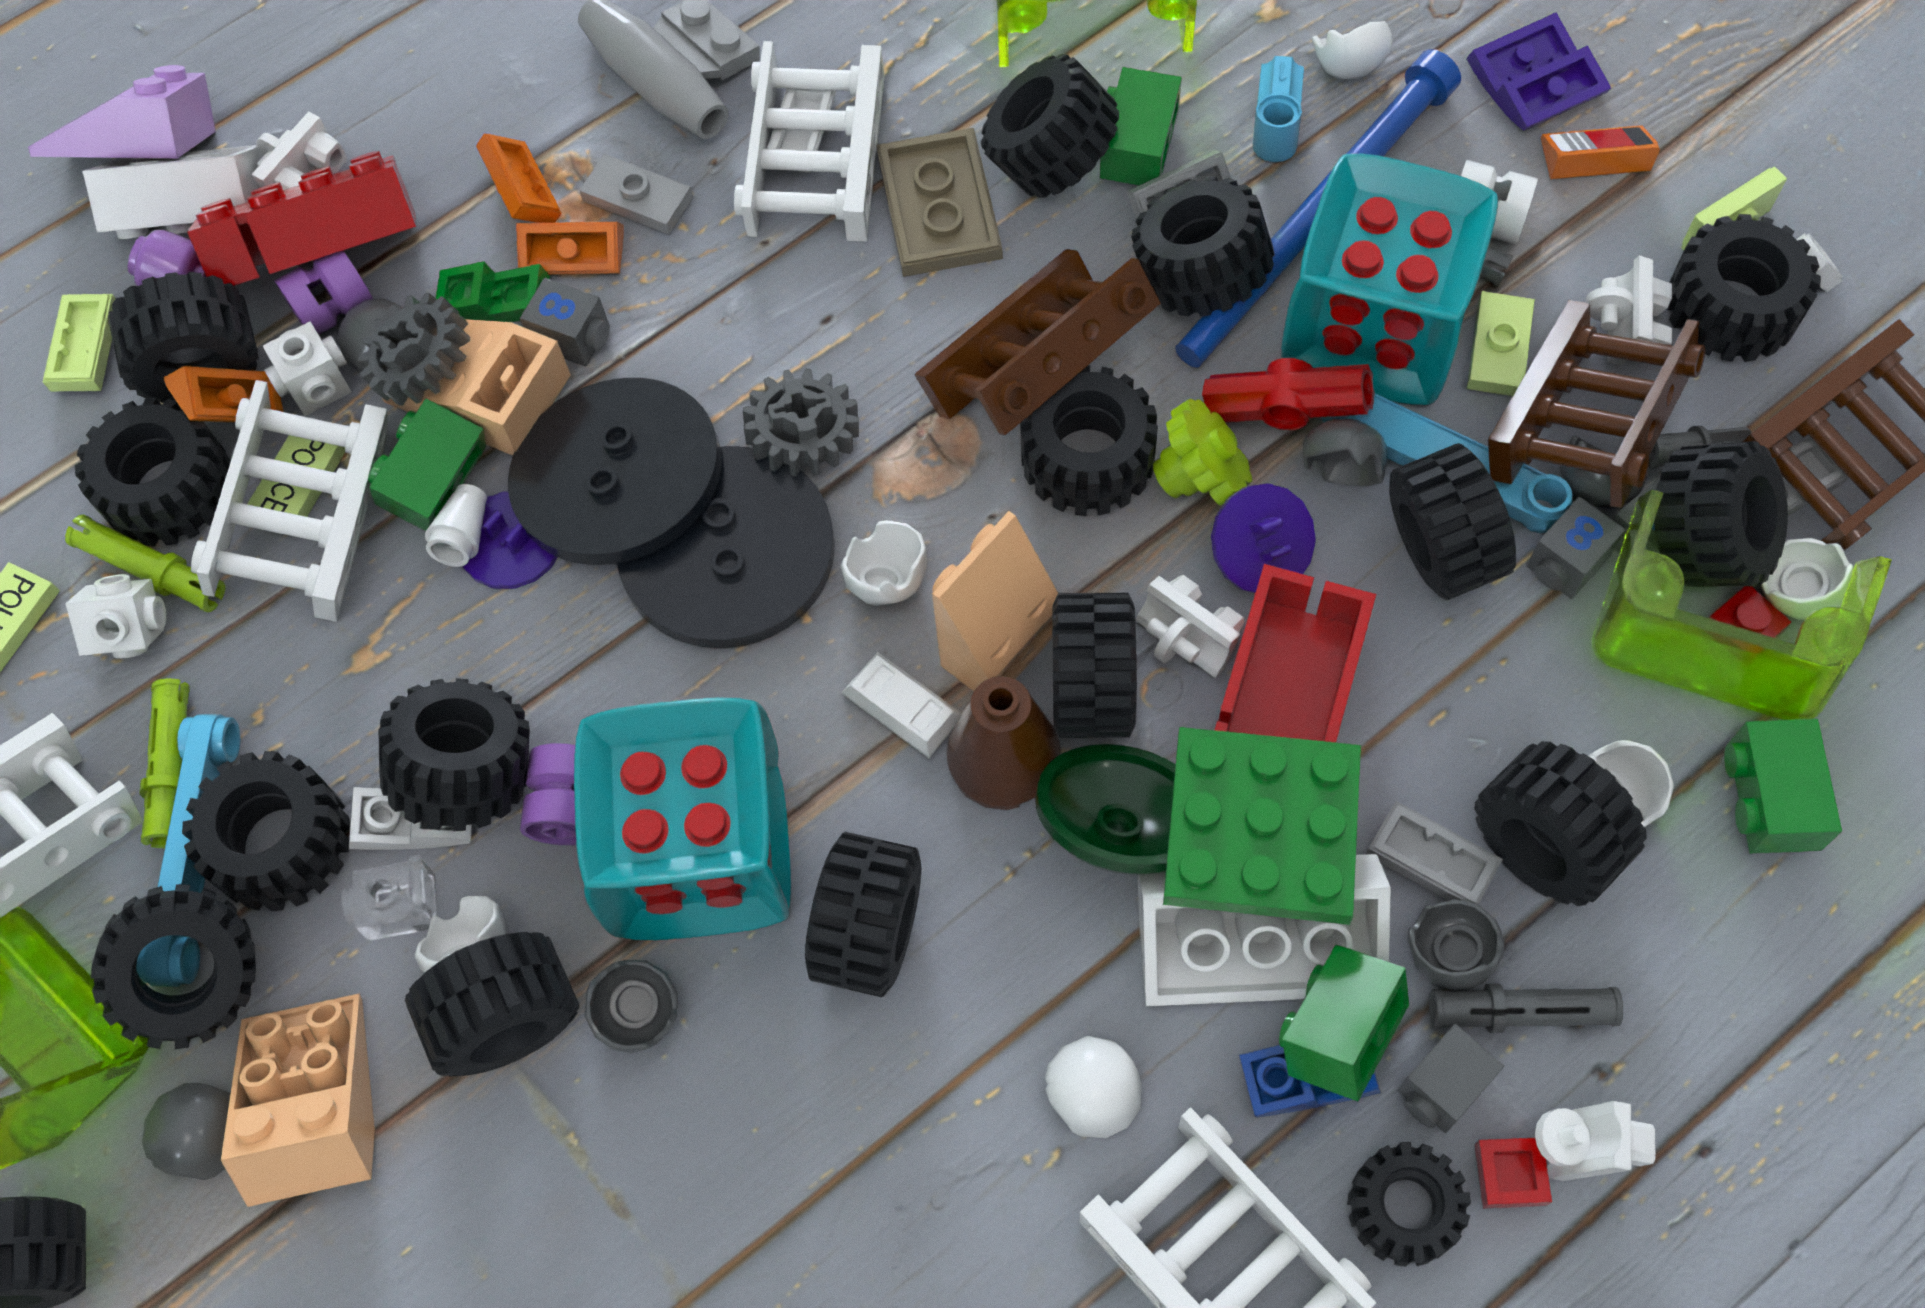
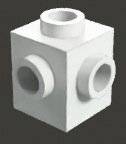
[263,321,352,416]
[65,574,166,658]

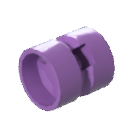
[274,251,373,335]
[520,743,576,846]

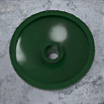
[1035,744,1175,875]

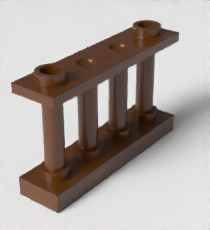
[914,249,1161,435]
[1488,300,1705,508]
[1742,319,1925,551]

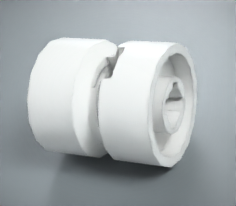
[1461,160,1538,245]

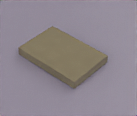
[876,128,1003,277]

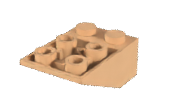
[382,319,571,456]
[932,511,1058,691]
[221,993,375,1207]

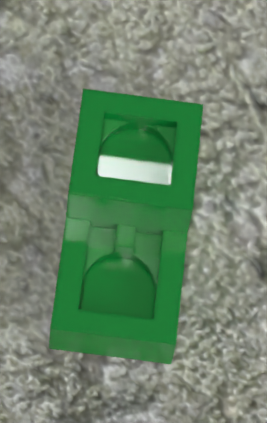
[436,261,550,322]

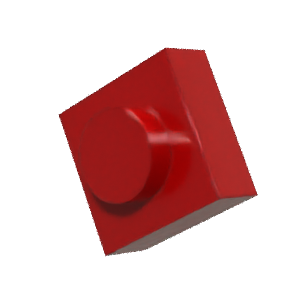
[1703,586,1791,664]
[1474,1138,1552,1209]

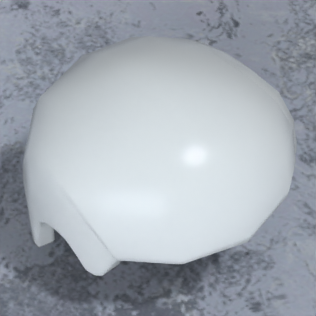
[1312,21,1393,79]
[841,520,927,606]
[1761,538,1853,620]
[1588,740,1674,827]
[415,896,507,973]
[1045,1036,1142,1138]

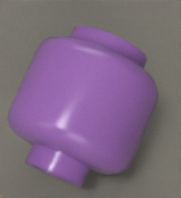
[127,230,206,286]

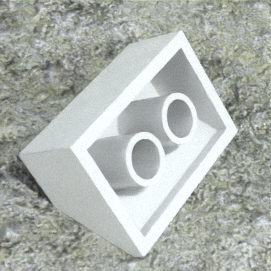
[82,145,264,239]

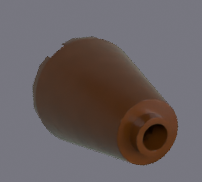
[947,676,1061,810]

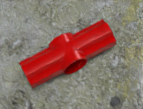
[1202,358,1375,430]

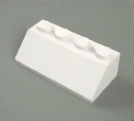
[1138,854,1391,1006]

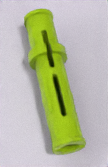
[65,514,226,613]
[139,678,190,848]

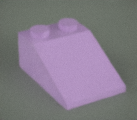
[28,65,216,159]

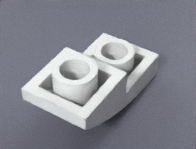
[349,787,471,850]

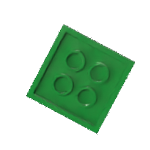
[1163,727,1361,925]

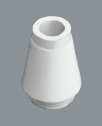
[425,484,487,567]

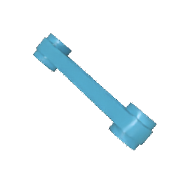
[1322,393,1573,533]
[136,714,241,987]

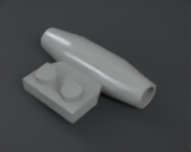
[578,0,760,139]

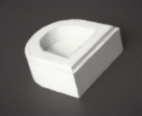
[1796,233,1843,293]

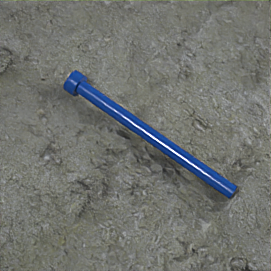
[1175,49,1461,368]

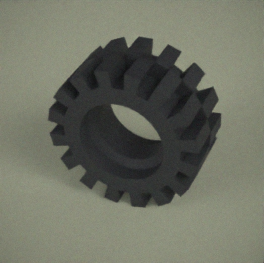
[1347,1142,1471,1267]

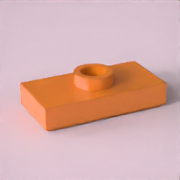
[476,133,562,223]

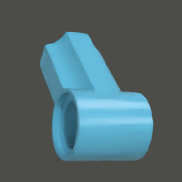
[1252,56,1304,162]

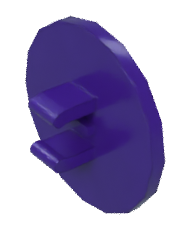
[1211,483,1316,593]
[458,491,558,589]

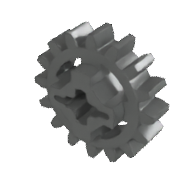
[358,293,470,406]
[743,368,859,476]

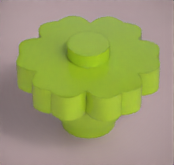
[1153,399,1253,506]

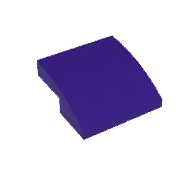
[1466,12,1611,131]

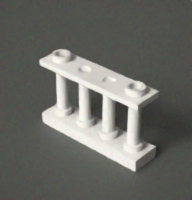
[734,41,885,242]
[191,380,388,622]
[0,713,143,918]
[1079,1107,1376,1308]

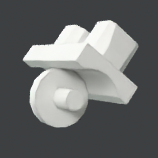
[251,111,347,190]
[1585,255,1672,366]
[1136,575,1245,678]
[1535,1101,1655,1181]

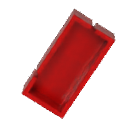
[187,151,416,286]
[1214,564,1377,742]

